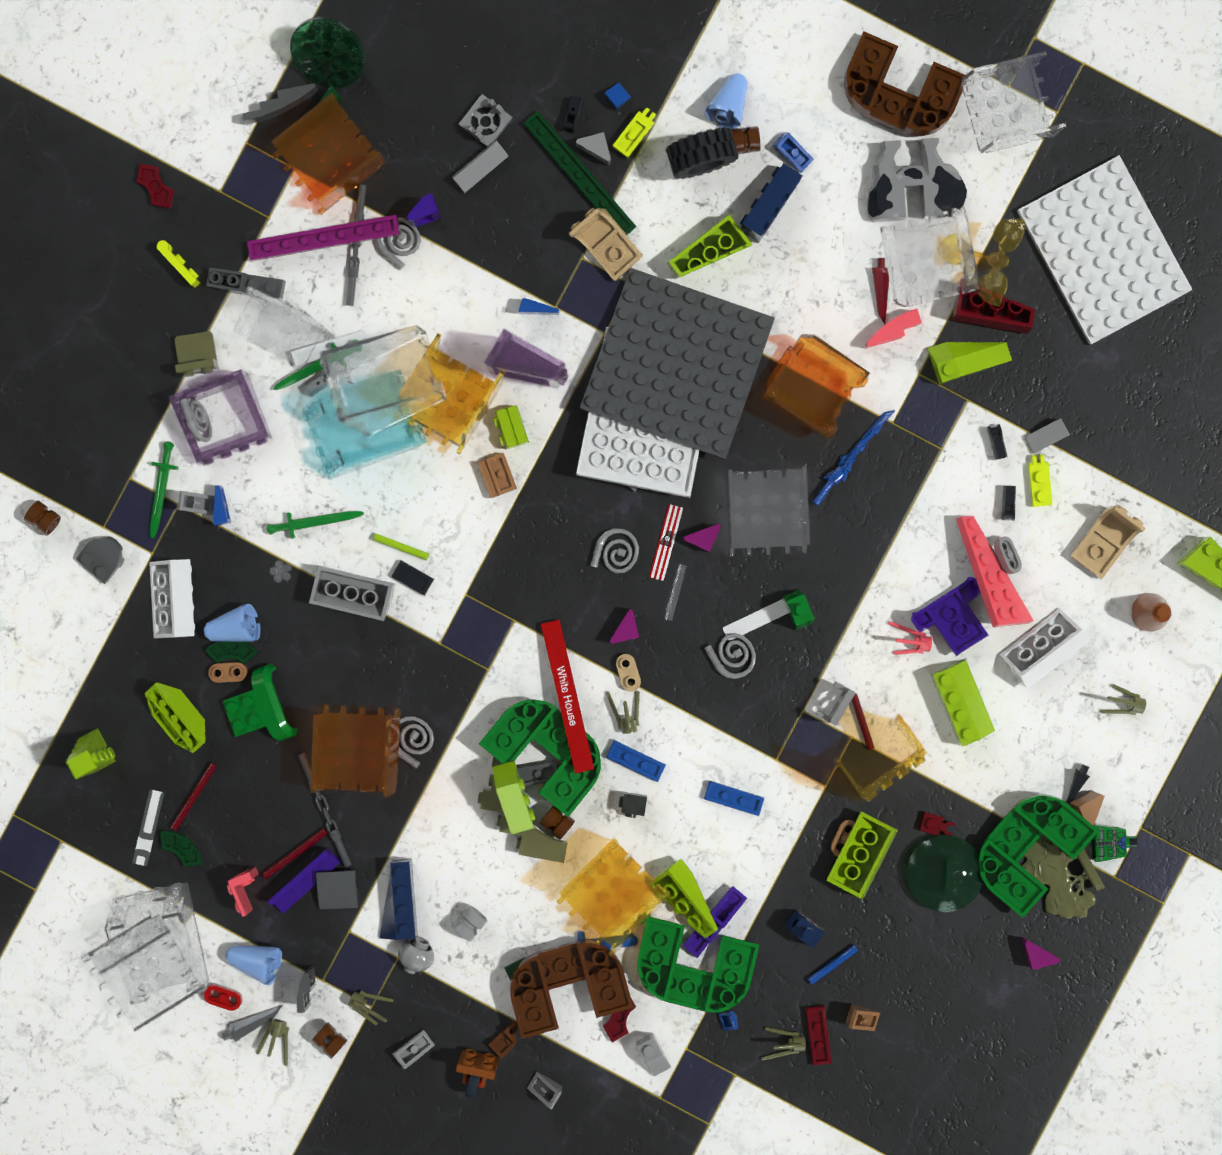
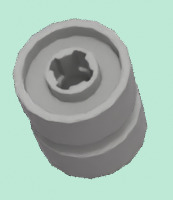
[452,905,488,942]

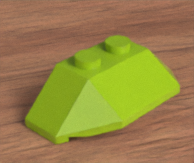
[145,682,205,753]

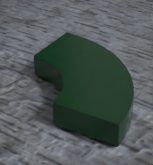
[204,641,259,664]
[160,830,204,867]

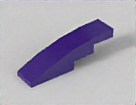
[682,886,747,958]

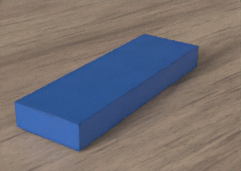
[606,740,666,782]
[704,780,764,816]

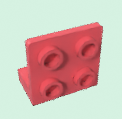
[227,867,259,917]

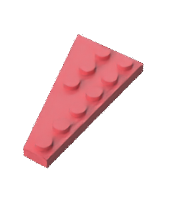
[956,516,1034,628]

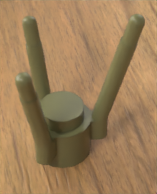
[1101,684,1146,715]
[606,691,640,734]
[348,990,394,1025]
[256,1019,289,1066]
[761,1027,806,1061]

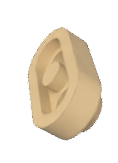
[616,654,641,692]

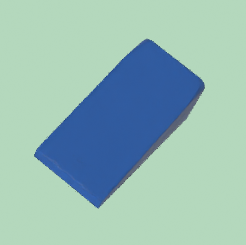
[772,132,814,173]
[518,298,560,315]
[213,485,231,526]

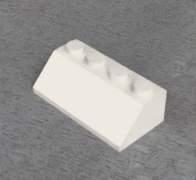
[149,559,195,638]
[999,608,1089,689]

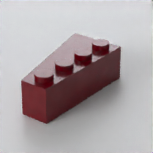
[952,278,1035,334]

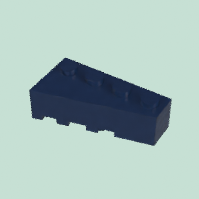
[739,163,803,243]

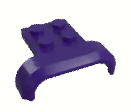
[911,577,989,656]

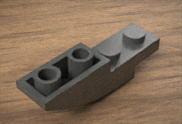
[206,268,286,300]

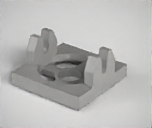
[459,94,513,147]
[816,681,855,726]

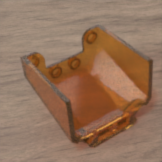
[762,334,870,439]

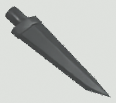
[221,1005,283,1042]

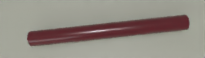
[170,762,217,831]
[262,828,328,879]

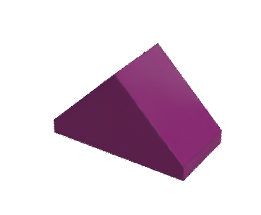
[683,524,721,552]
[609,609,639,644]
[1022,938,1061,970]

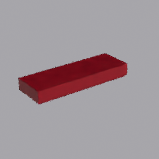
[805,1005,832,1066]

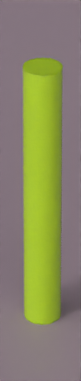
[373,533,429,561]

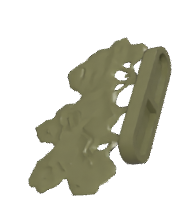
[1022,834,1105,919]

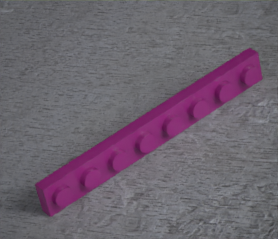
[247,215,400,261]

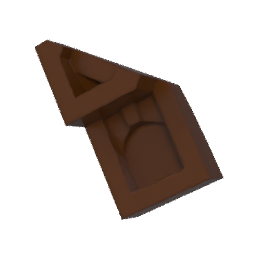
[488,1020,517,1059]

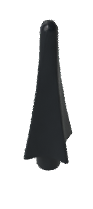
[1066,764,1090,805]

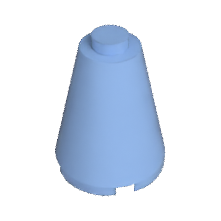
[705,73,748,129]
[204,604,260,642]
[226,945,282,985]

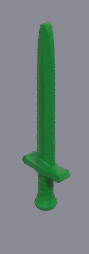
[274,340,362,390]
[150,441,179,538]
[266,511,364,539]

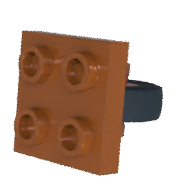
[456,1049,499,1098]

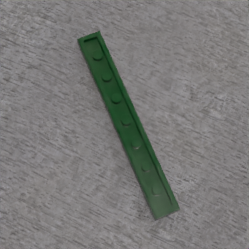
[523,110,637,235]

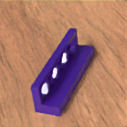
[268,848,341,913]

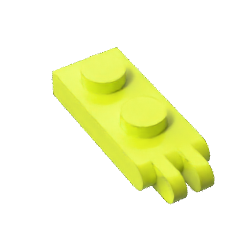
[613,108,656,158]
[1028,454,1053,507]

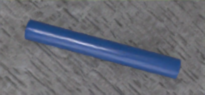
[808,945,858,985]

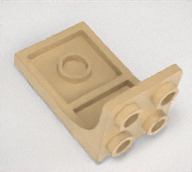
[569,208,644,281]
[1070,505,1146,579]

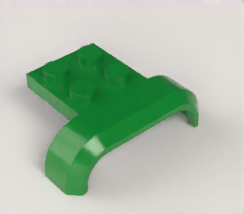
[223,664,298,741]

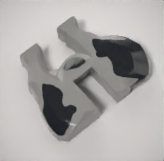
[866,138,967,222]

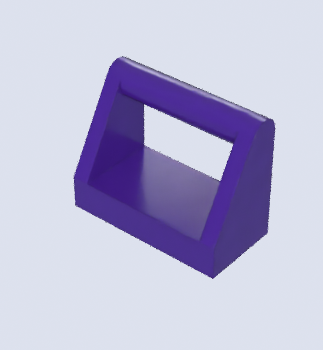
[407,193,441,227]

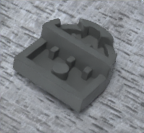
[76,536,124,584]

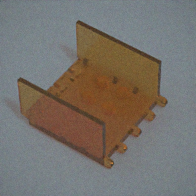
[271,93,385,215]
[310,705,401,797]

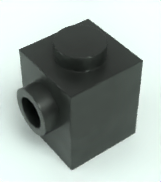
[618,792,647,818]

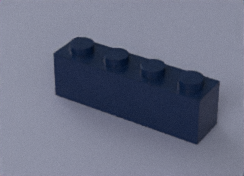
[379,859,418,940]

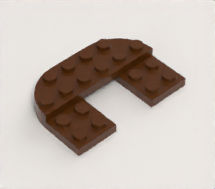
[844,31,969,136]
[510,940,633,1039]

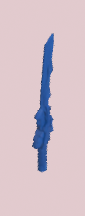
[812,410,895,506]

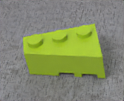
[492,761,536,835]

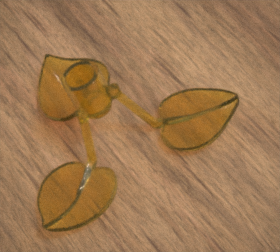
[940,219,1025,307]

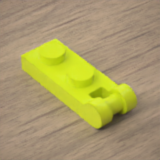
[157,240,200,288]

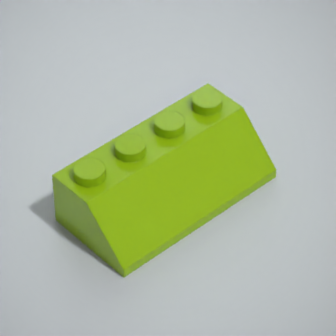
[930,660,995,746]
[827,811,898,899]

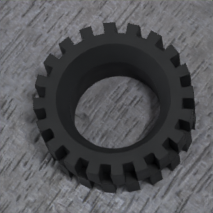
[666,127,739,179]

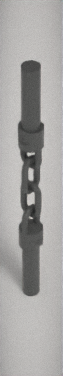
[346,184,367,306]
[298,752,352,867]

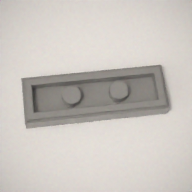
[452,140,508,193]

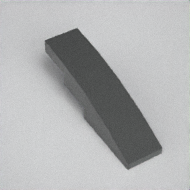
[242,83,318,125]

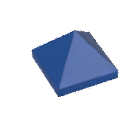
[718,1010,738,1031]

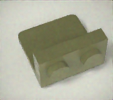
[175,331,219,377]

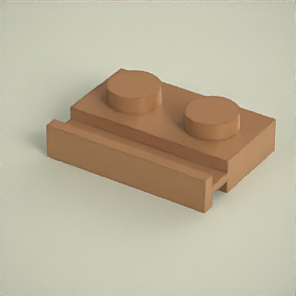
[478,453,517,499]

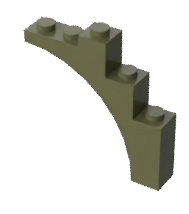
[477,756,568,863]

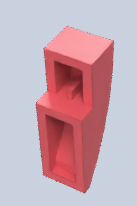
[865,309,922,349]

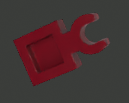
[919,811,956,836]

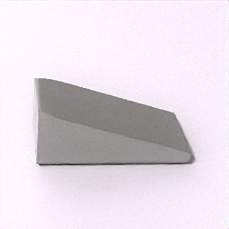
[1024,418,1070,454]
[392,1030,435,1070]

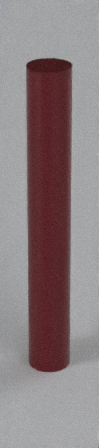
[851,693,875,750]

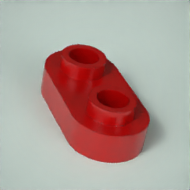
[204,984,243,1011]

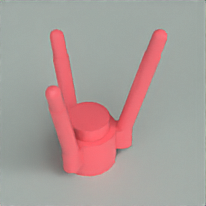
[888,621,932,655]

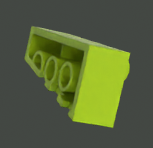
[666,214,752,278]
[1177,537,1222,591]
[66,728,116,779]

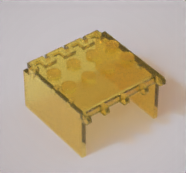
[393,333,505,455]
[835,714,927,803]
[557,838,671,957]

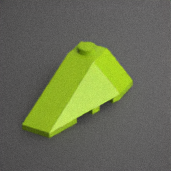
[927,342,1012,385]
[647,859,718,938]

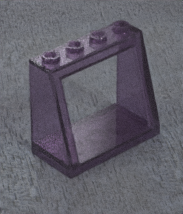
[484,329,569,388]
[169,369,272,466]

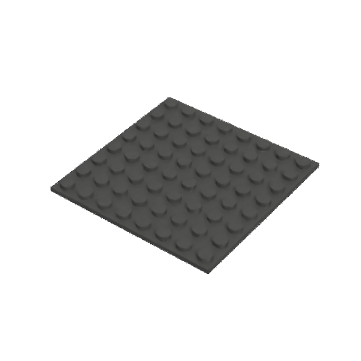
[580,268,775,460]

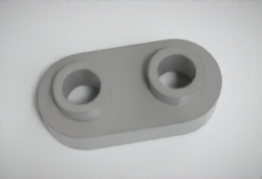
[994,536,1022,574]

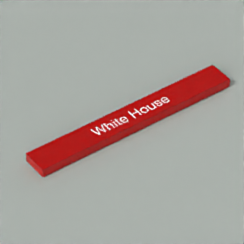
[541,620,594,774]

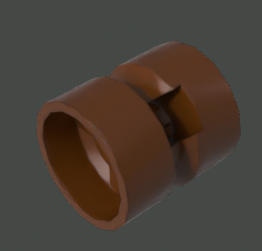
[731,126,761,154]
[23,500,61,536]
[539,805,575,840]
[311,1022,347,1059]

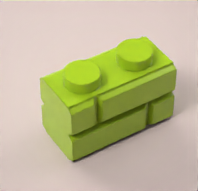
[493,405,529,450]

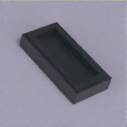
[391,560,434,596]

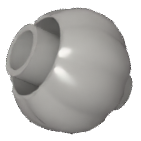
[398,937,434,974]

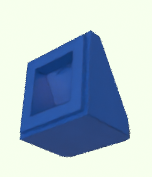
[604,83,631,110]

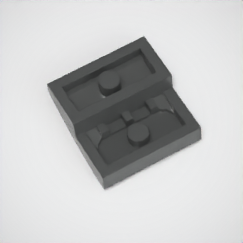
[316,870,358,909]
[297,966,316,1013]

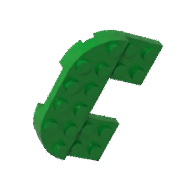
[478,700,601,817]
[978,794,1099,918]
[637,916,759,1013]

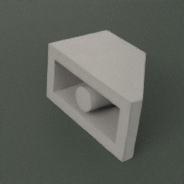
[636,1033,671,1077]

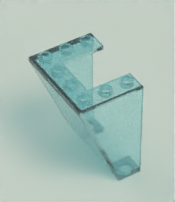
[302,370,427,480]

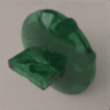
[290,17,366,89]
[906,834,983,912]

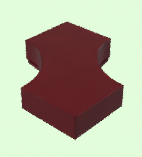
[136,164,175,209]
[603,996,636,1043]

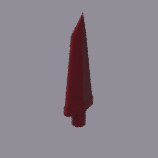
[872,258,891,325]

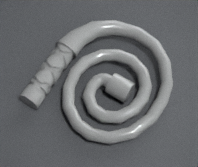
[375,217,421,270]
[180,398,212,442]
[590,528,639,574]
[704,633,756,679]
[389,716,434,769]

